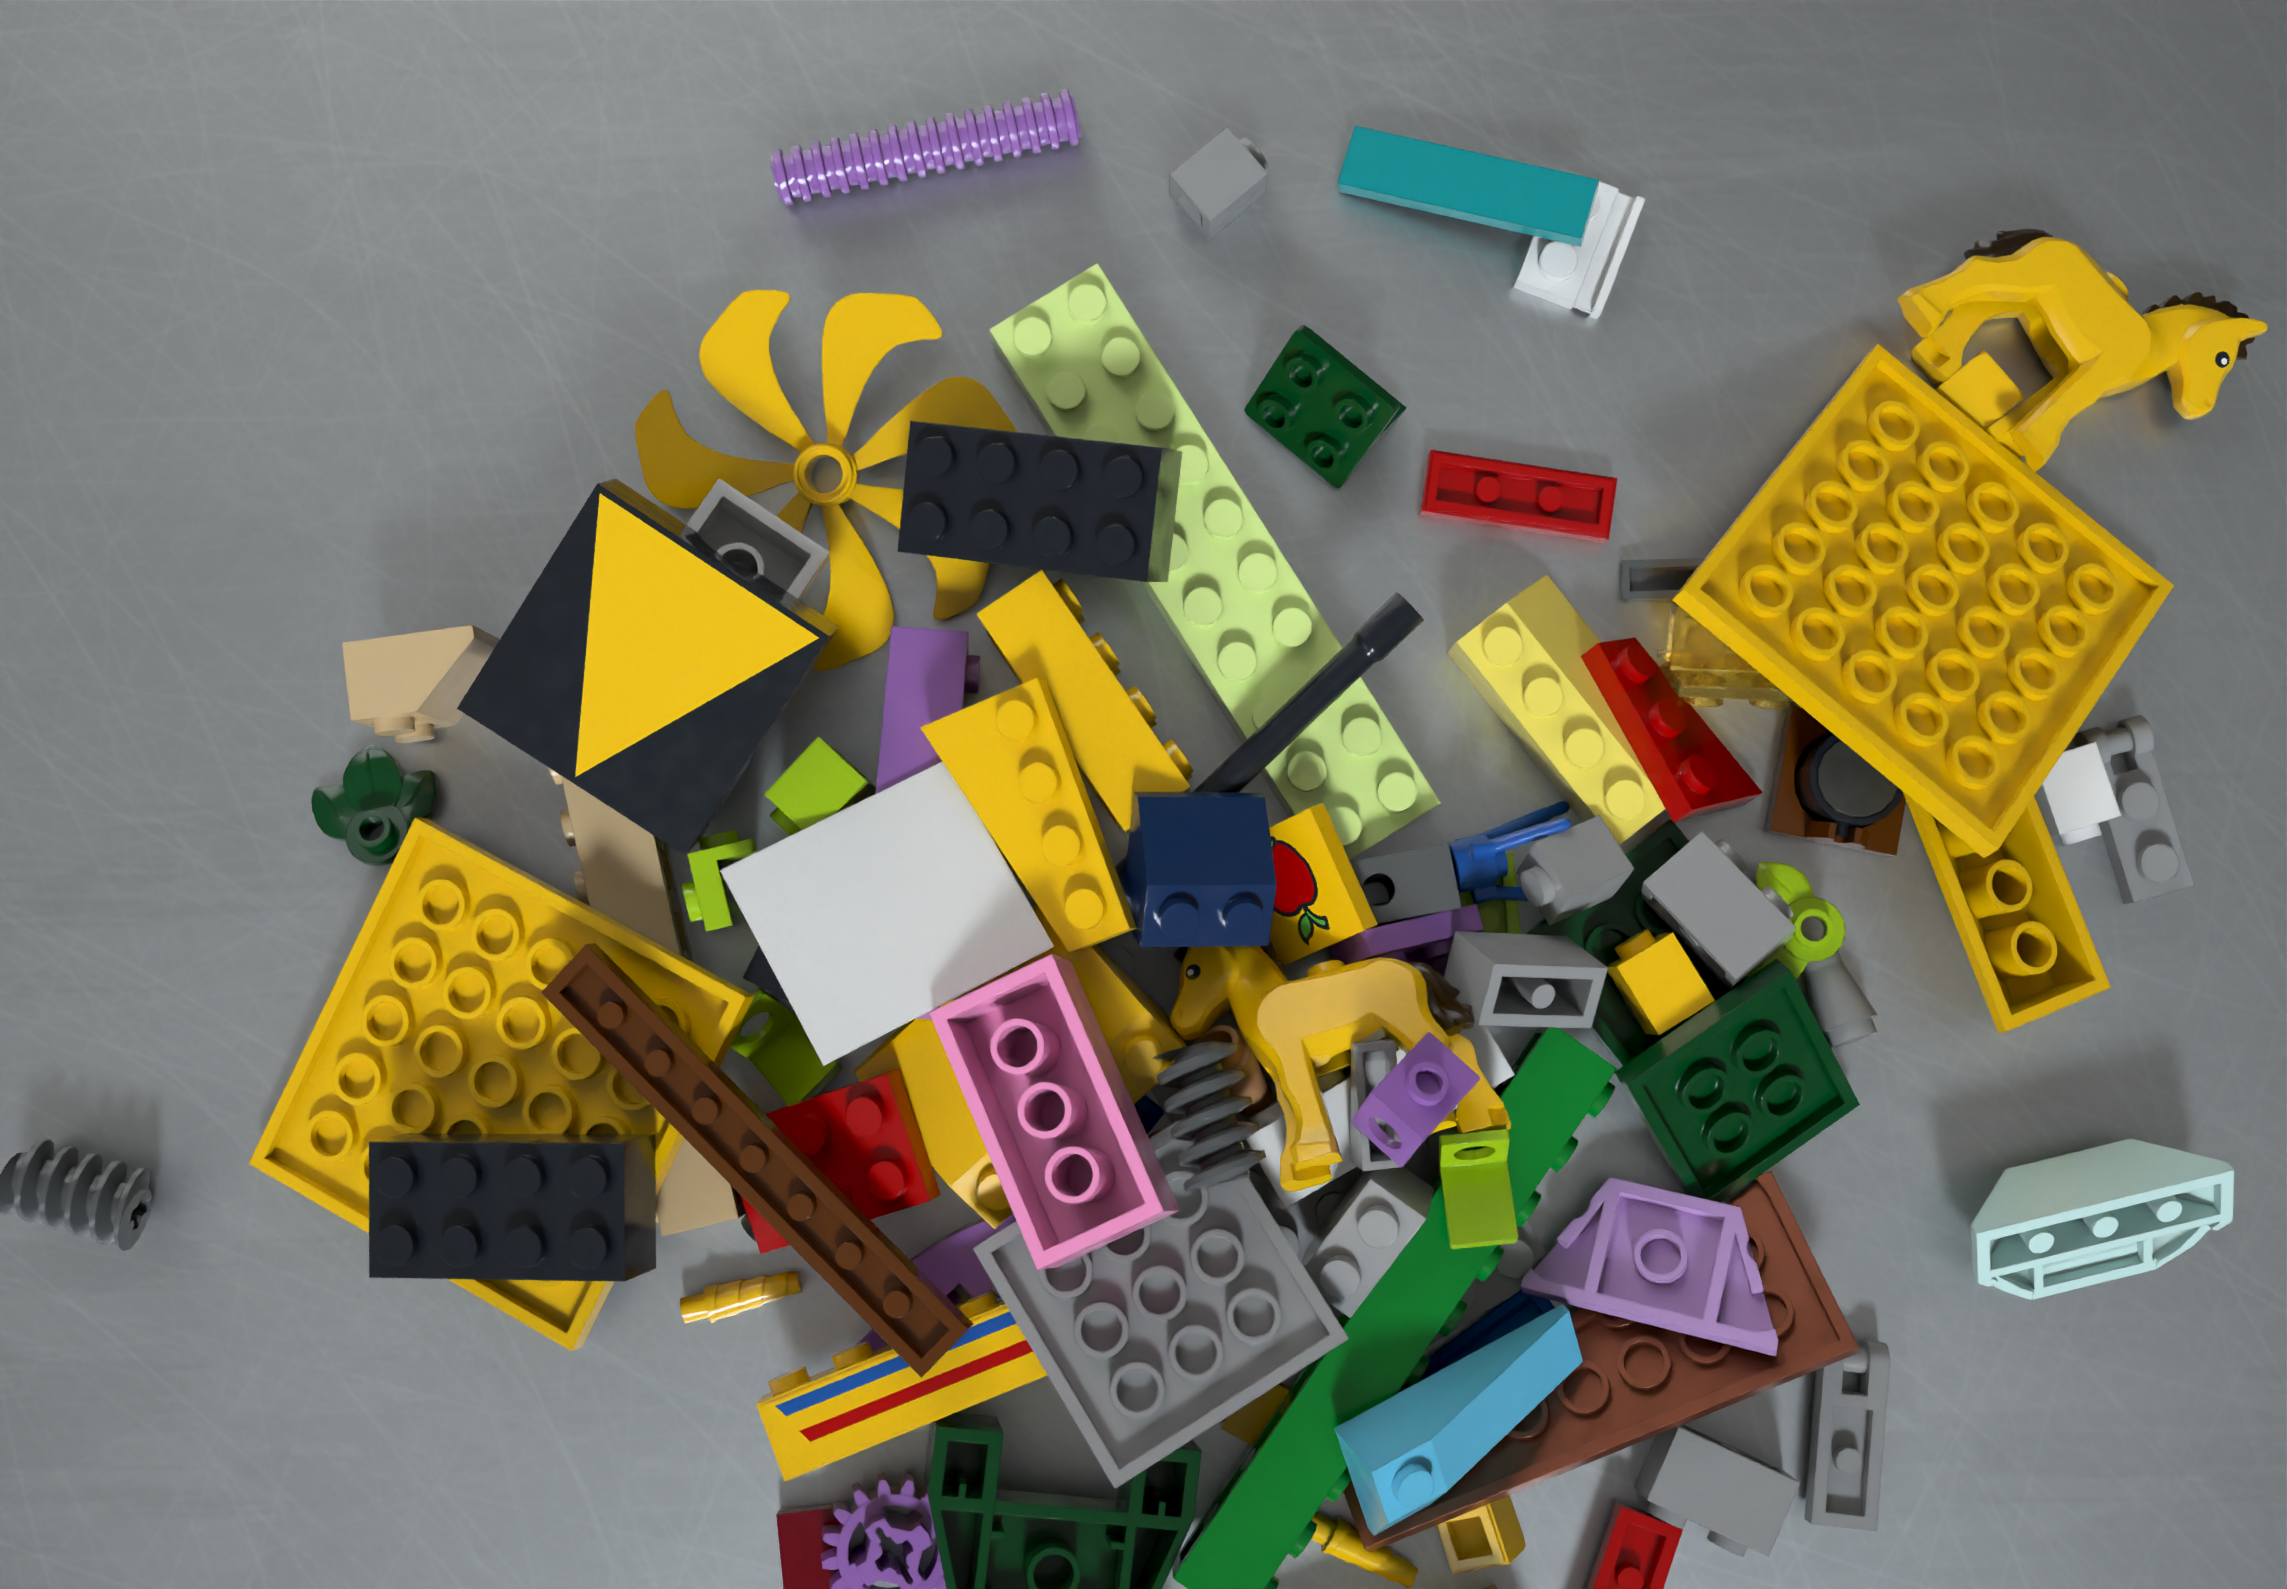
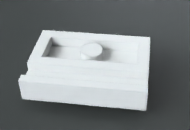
[1513,167,1645,319]

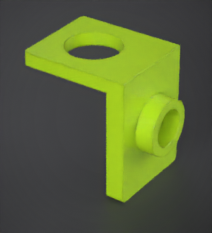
[730,988,843,1105]
[1438,1129,1518,1249]

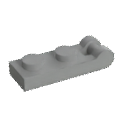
[2075,715,2195,904]
[1804,1341,1890,1531]

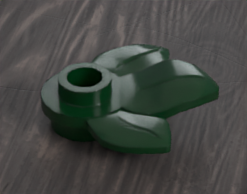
[311,744,438,866]

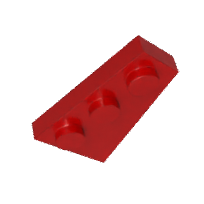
[1581,637,1763,822]

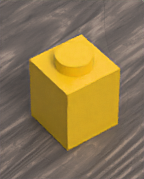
[1606,929,1715,1035]

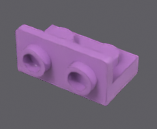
[1330,905,1484,977]

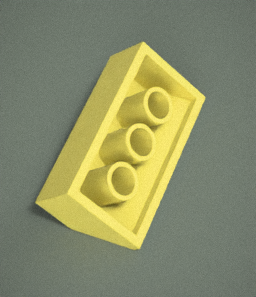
[1447,574,1666,845]

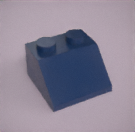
[1123,792,1277,947]

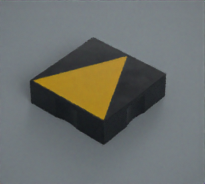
[457,478,839,856]

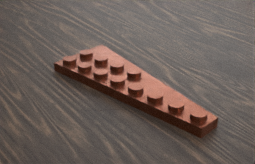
[1343,1171,1859,1553]

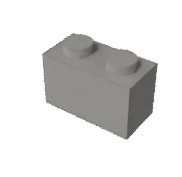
[1641,831,1796,991]
[1444,931,1608,1028]
[1301,1167,1434,1318]
[1634,1424,1800,1557]

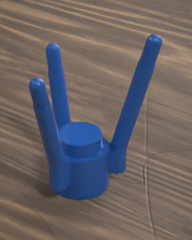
[1449,801,1571,904]

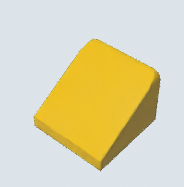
[1935,351,2024,431]
[1436,1495,1526,1574]

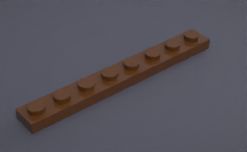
[541,943,973,1378]

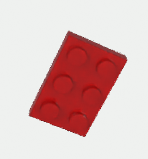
[741,1069,941,1254]

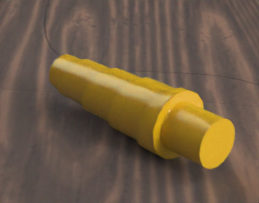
[680,1271,803,1324]
[1311,1512,1418,1588]

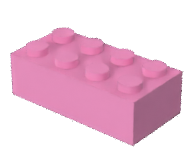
[930,954,1180,1270]

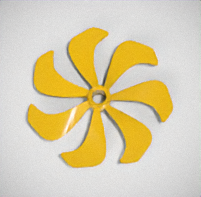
[635,290,1017,671]

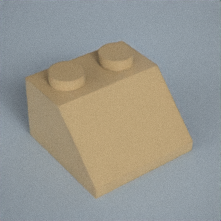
[342,625,500,743]

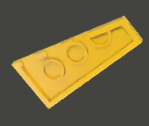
[920,677,1137,953]

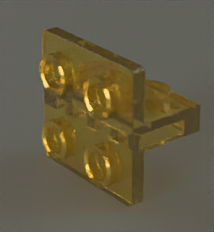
[1656,601,1793,710]

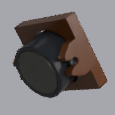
[1765,707,1906,857]

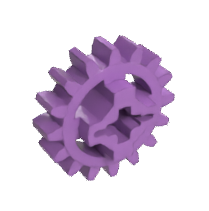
[821,1472,946,1589]

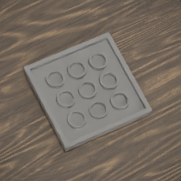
[972,1116,1349,1489]

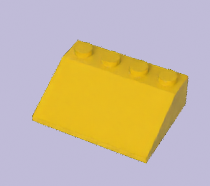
[854,904,1186,1229]

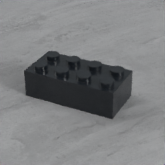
[897,421,1182,582]
[369,1133,656,1282]

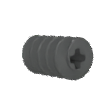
[1153,1041,1266,1192]
[0,1138,152,1251]

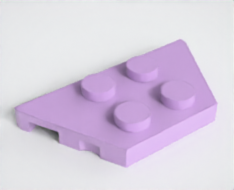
[1521,1177,1778,1356]

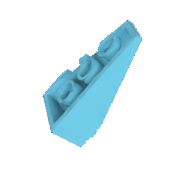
[1334,1304,1583,1536]

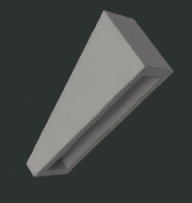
[1350,1039,1404,1171]

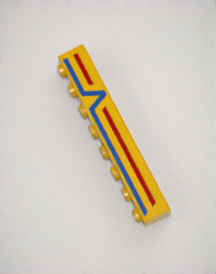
[756,1291,1047,1482]

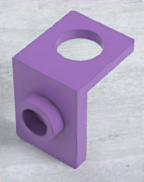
[1351,1032,1480,1168]

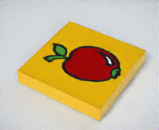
[1269,803,1378,965]

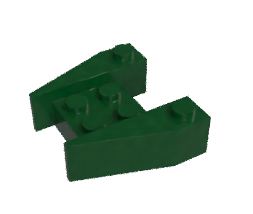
[924,1413,1202,1589]

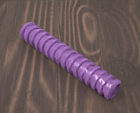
[770,89,1081,206]

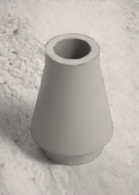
[1804,951,1878,1049]

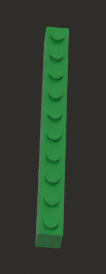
[1172,1027,1617,1589]

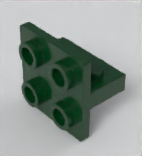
[1244,325,1407,488]

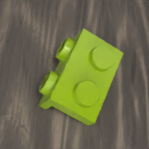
[681,830,756,932]

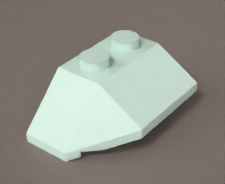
[1971,1138,2234,1300]

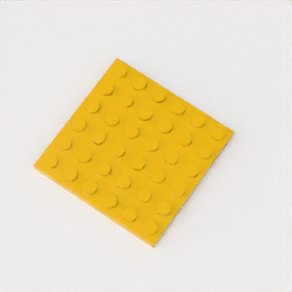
[1672,344,2174,858]
[248,818,754,1351]

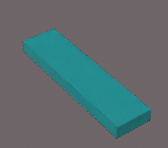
[1337,126,1599,247]

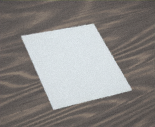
[720,762,1054,1066]

